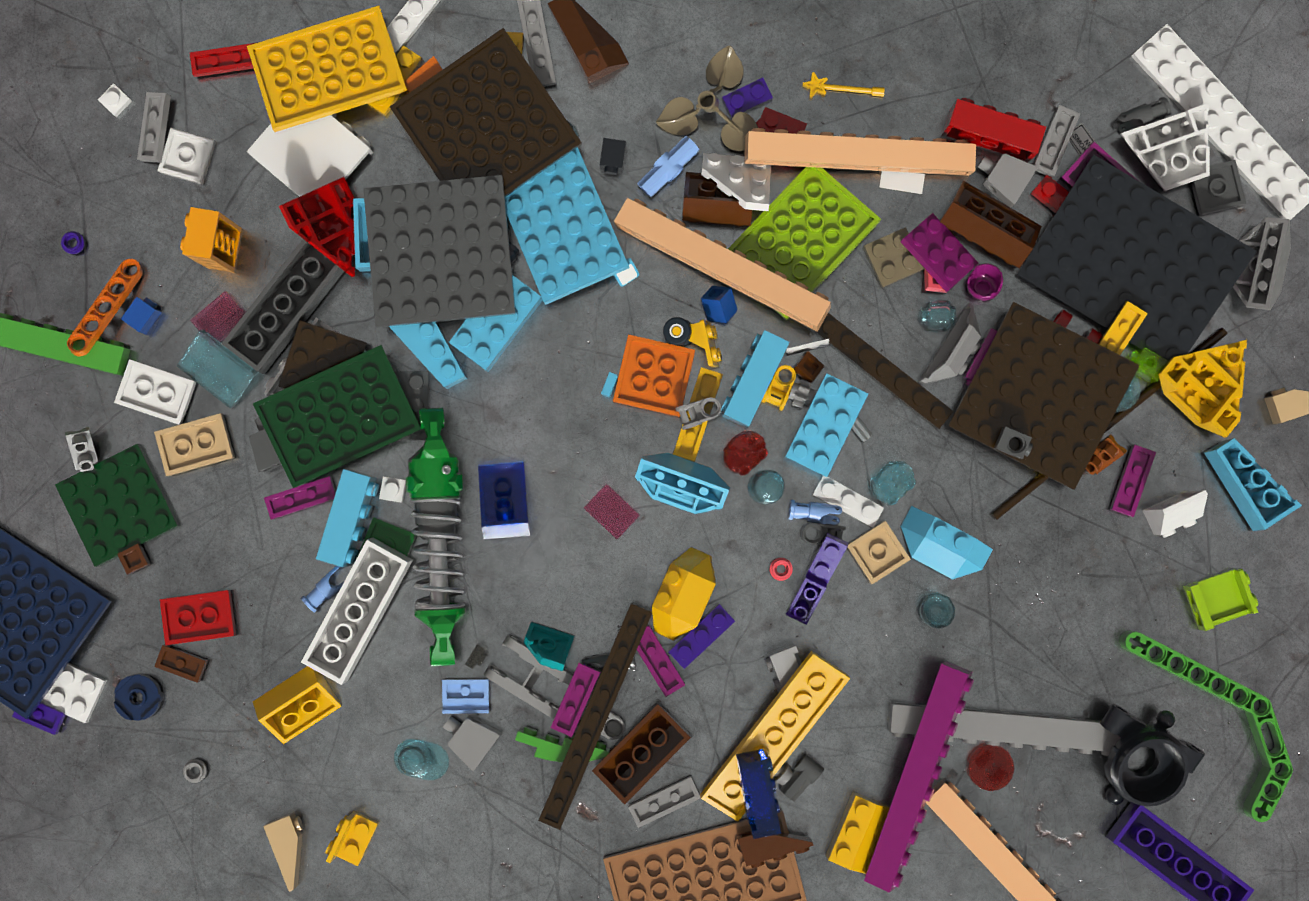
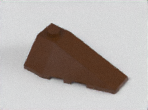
[547,0,629,84]

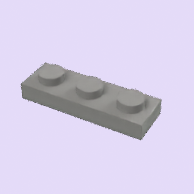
[137,92,171,163]
[1033,105,1080,178]
[628,776,701,828]

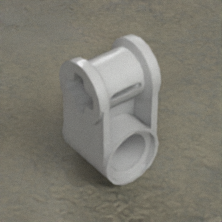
[675,397,721,430]

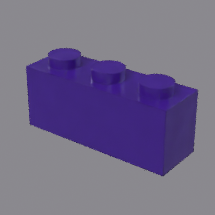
[668,603,735,669]

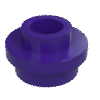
[61,231,85,254]

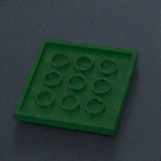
[55,444,180,567]

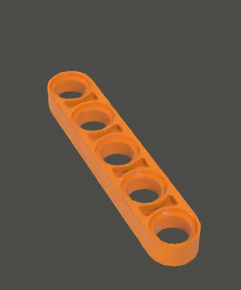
[67,259,143,357]

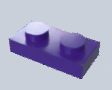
[722,77,773,119]
[12,703,66,735]

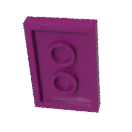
[900,213,979,292]

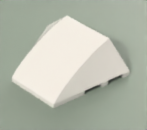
[1121,103,1210,191]

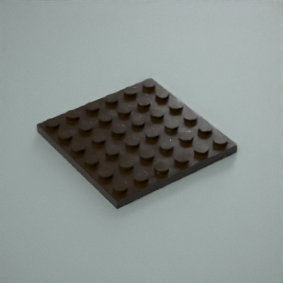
[390,28,582,197]
[948,302,1140,490]

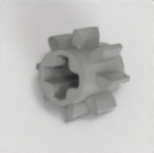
[788,380,816,409]

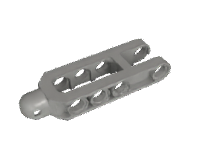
[483,635,625,740]

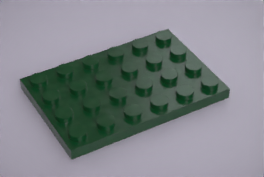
[253,345,421,488]

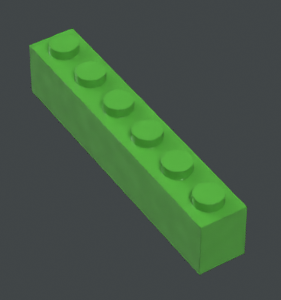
[0,313,131,376]

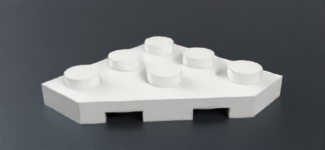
[701,153,771,211]

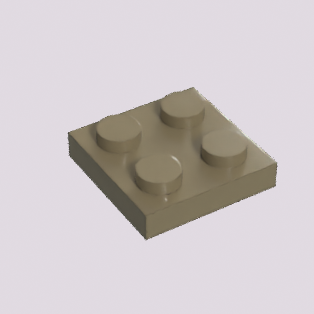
[863,227,925,288]

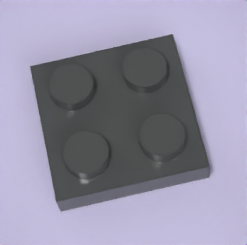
[1191,160,1247,216]

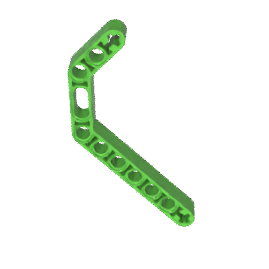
[1119,631,1293,822]

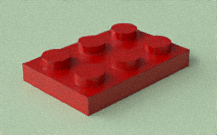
[160,590,236,645]

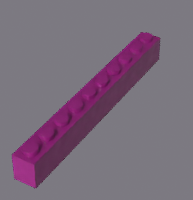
[864,661,974,893]

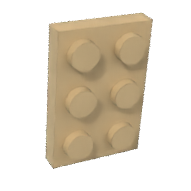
[154,413,235,476]

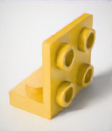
[325,811,379,866]

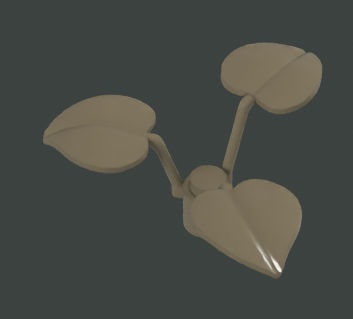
[656,46,758,151]

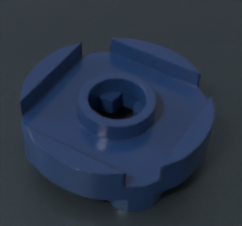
[114,674,163,721]

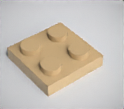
[847,521,911,584]

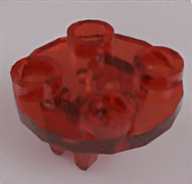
[723,431,768,475]
[967,745,1014,791]

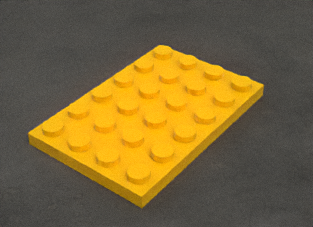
[247,6,407,132]

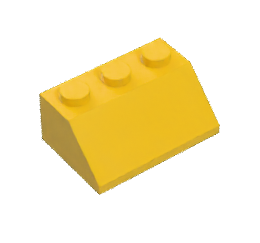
[253,666,341,744]
[826,791,890,874]

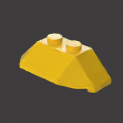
[652,547,716,641]

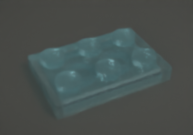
[177,329,257,408]

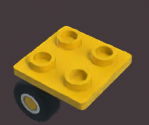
[663,317,722,368]

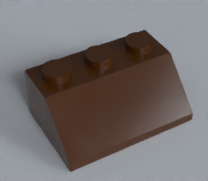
[682,172,752,226]

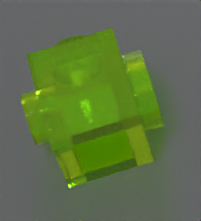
[1129,347,1169,383]

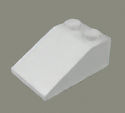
[1142,490,1208,538]

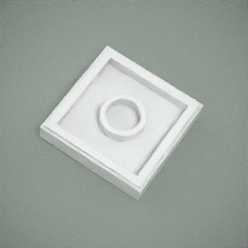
[158,128,216,185]

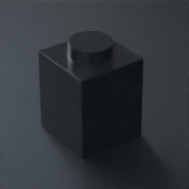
[600,138,626,175]

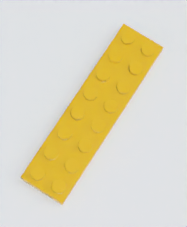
[700,651,850,821]

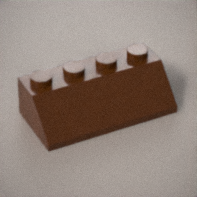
[940,180,1042,268]
[592,704,693,805]

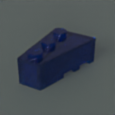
[736,749,781,839]

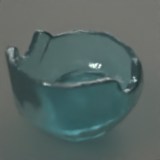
[747,470,785,504]
[920,592,955,629]

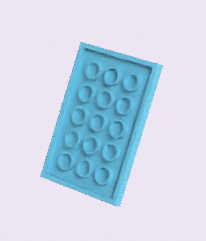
[505,147,630,305]

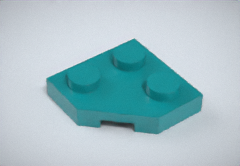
[524,622,575,671]

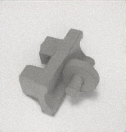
[65,427,99,472]

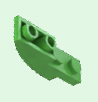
[515,727,610,762]

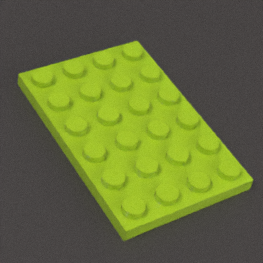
[728,167,881,320]

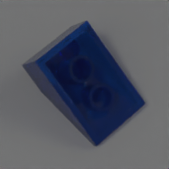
[478,462,530,539]

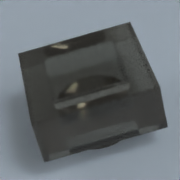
[465,643,488,669]

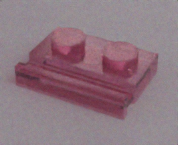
[190,291,245,346]
[584,484,640,539]

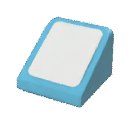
[613,258,639,287]

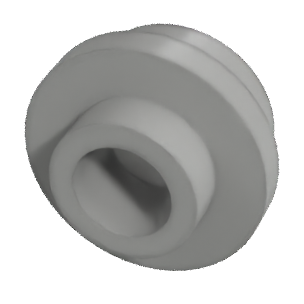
[183,759,207,783]
[773,763,793,786]

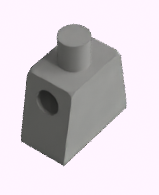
[978,153,1038,208]
[443,716,501,771]

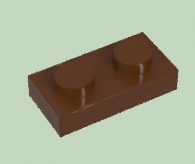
[154,644,208,683]

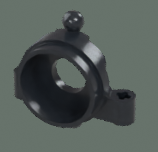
[1100,704,1205,806]

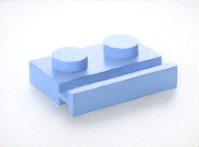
[442,679,489,714]

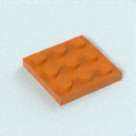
[613,334,695,417]

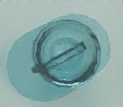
[394,739,449,780]

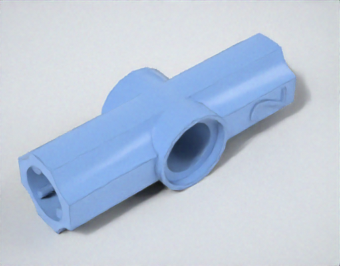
[637,136,700,198]

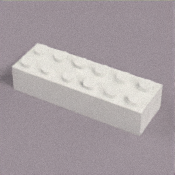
[301,538,413,685]

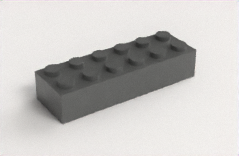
[221,239,344,374]

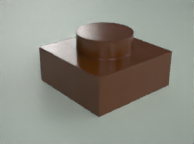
[793,351,824,383]
[117,544,150,575]

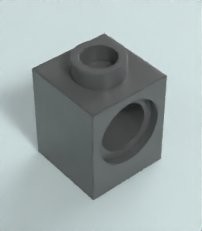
[994,426,1033,459]

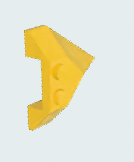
[1158,340,1247,438]

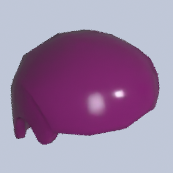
[967,263,1003,301]

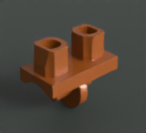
[1086,434,1127,475]

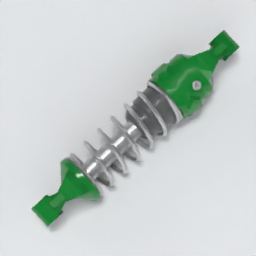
[406,408,466,667]

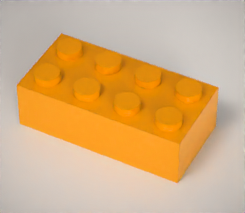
[180,207,242,273]

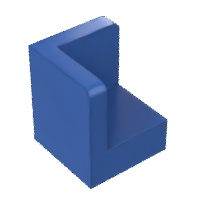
[701,286,737,323]

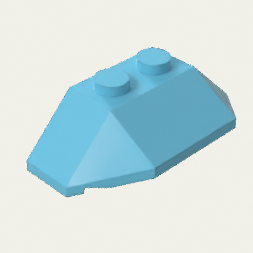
[635,453,730,514]
[900,506,993,579]

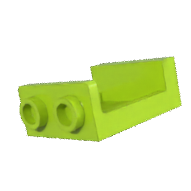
[1183,568,1258,631]

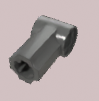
[779,753,824,802]

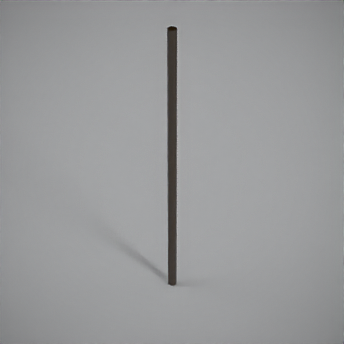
[991,327,1228,520]

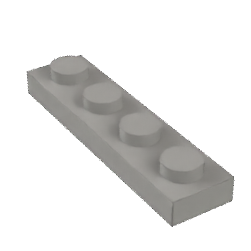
[517,0,556,87]

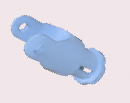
[788,500,842,525]
[301,566,345,613]

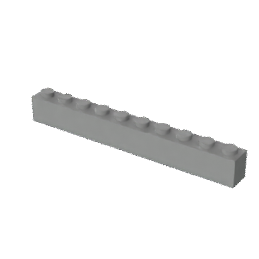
[888,702,1121,756]

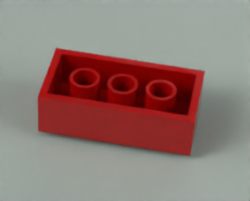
[942,98,1046,163]

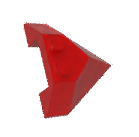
[279,177,355,277]

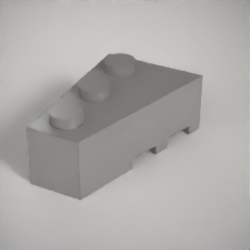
[765,643,801,693]

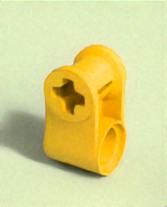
[761,365,796,411]

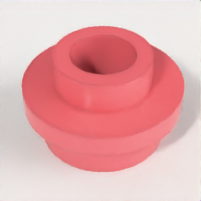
[769,558,793,581]

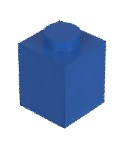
[121,297,162,335]

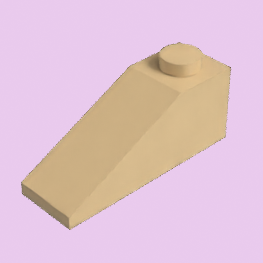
[1264,387,1309,424]
[263,812,303,892]

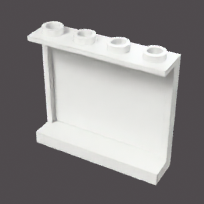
[246,114,373,197]

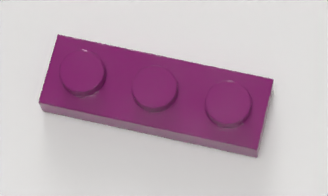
[1110,444,1156,517]
[264,476,336,520]
[637,625,685,697]
[550,662,600,737]

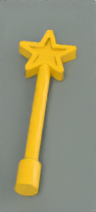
[802,72,885,99]

